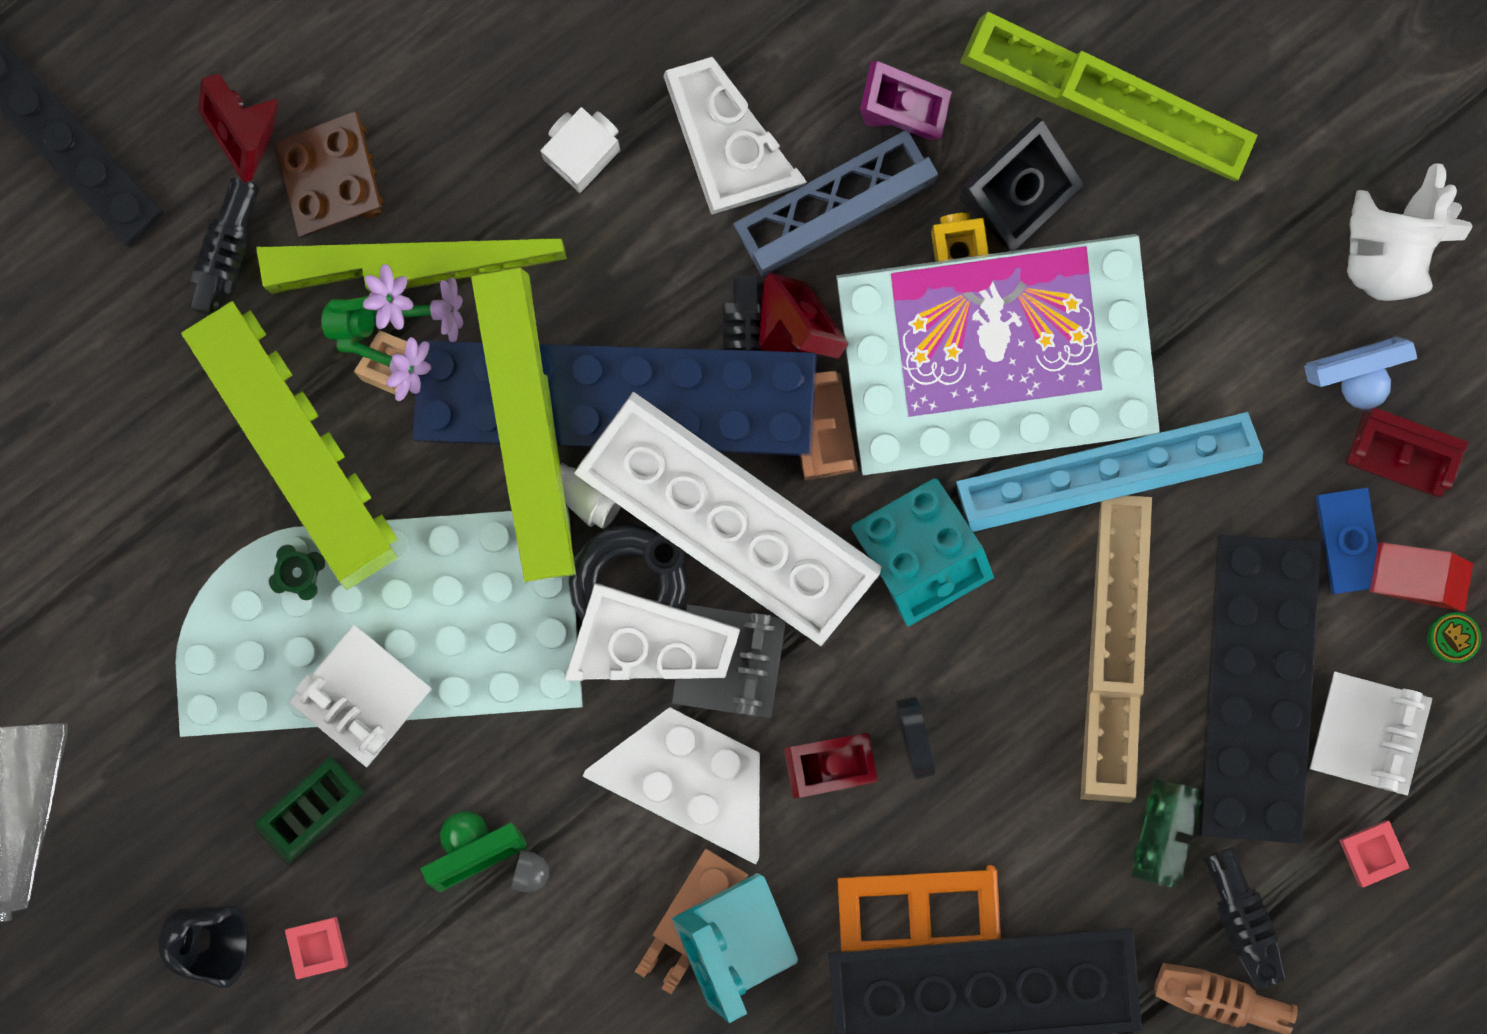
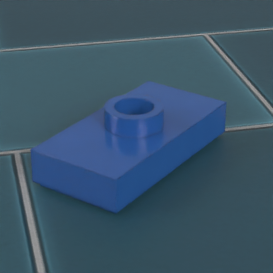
[1315,488,1378,595]

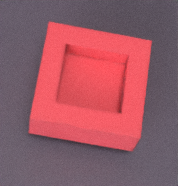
[1339,820,1409,887]
[285,917,348,980]

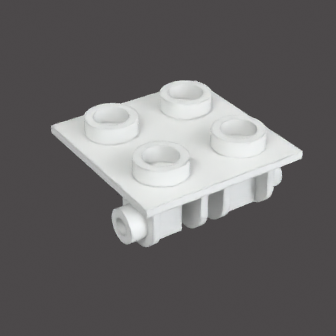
[289,624,432,767]
[1309,672,1433,796]

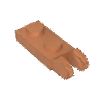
[635,848,749,994]

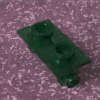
[1131,779,1201,888]

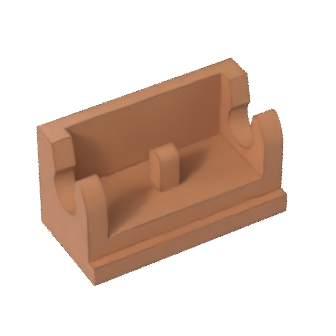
[799,371,858,481]

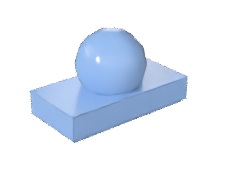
[1304,336,1417,410]

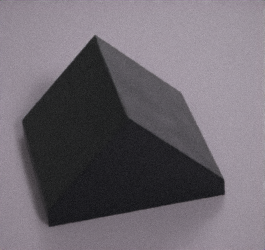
[959,117,1084,251]

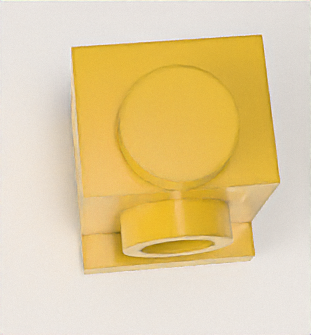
[931,213,988,262]

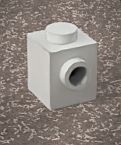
[540,107,620,193]

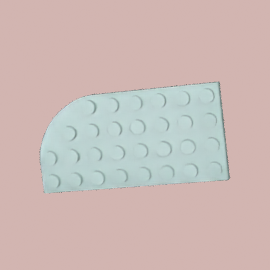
[175,507,583,737]

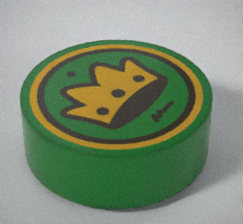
[1427,613,1481,663]

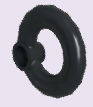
[568,524,688,622]

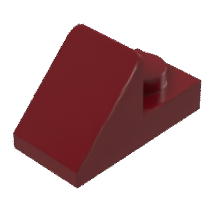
[198,73,278,183]
[759,272,849,359]
[784,732,878,799]

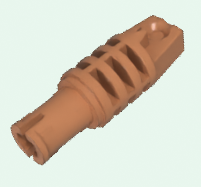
[1154,963,1298,1034]

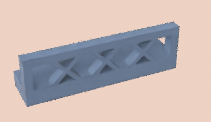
[733,131,938,277]

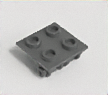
[672,604,785,718]

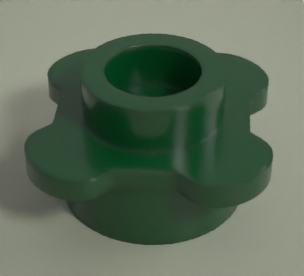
[269,545,325,601]

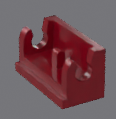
[1345,407,1469,498]

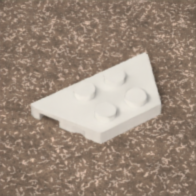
[583,707,760,864]

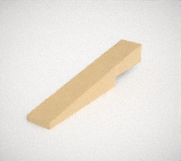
[1080,495,1152,803]

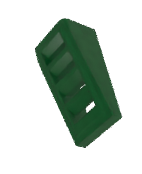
[254,756,365,865]

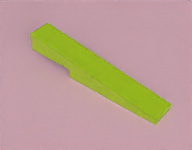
[960,12,1258,181]
[256,239,567,294]
[471,268,576,583]

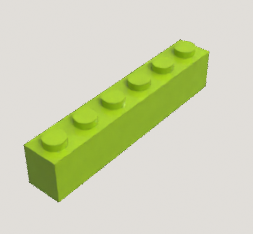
[181,301,398,590]

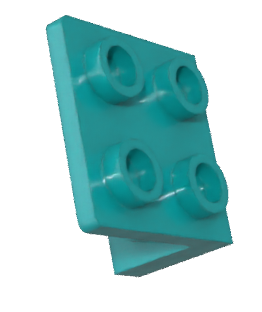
[851,479,994,627]
[671,873,798,1023]

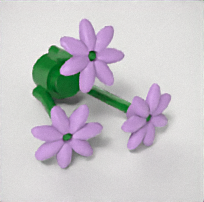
[321,264,463,401]

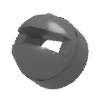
[511,850,549,893]

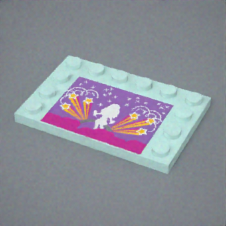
[836,234,1160,475]

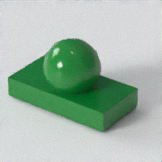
[420,811,527,892]

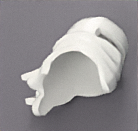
[1347,163,1473,301]

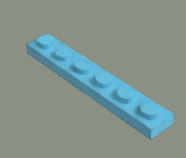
[956,412,1263,532]

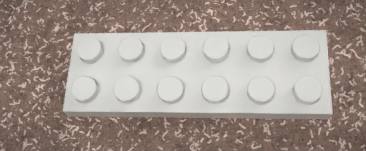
[574,392,882,646]

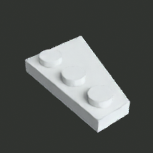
[664,57,807,215]
[564,583,740,681]

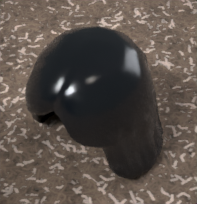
[158,905,249,988]

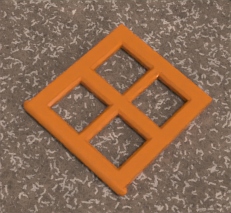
[837,865,1001,951]

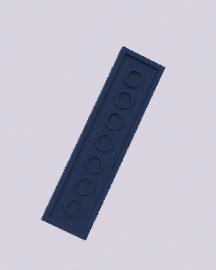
[413,341,817,456]

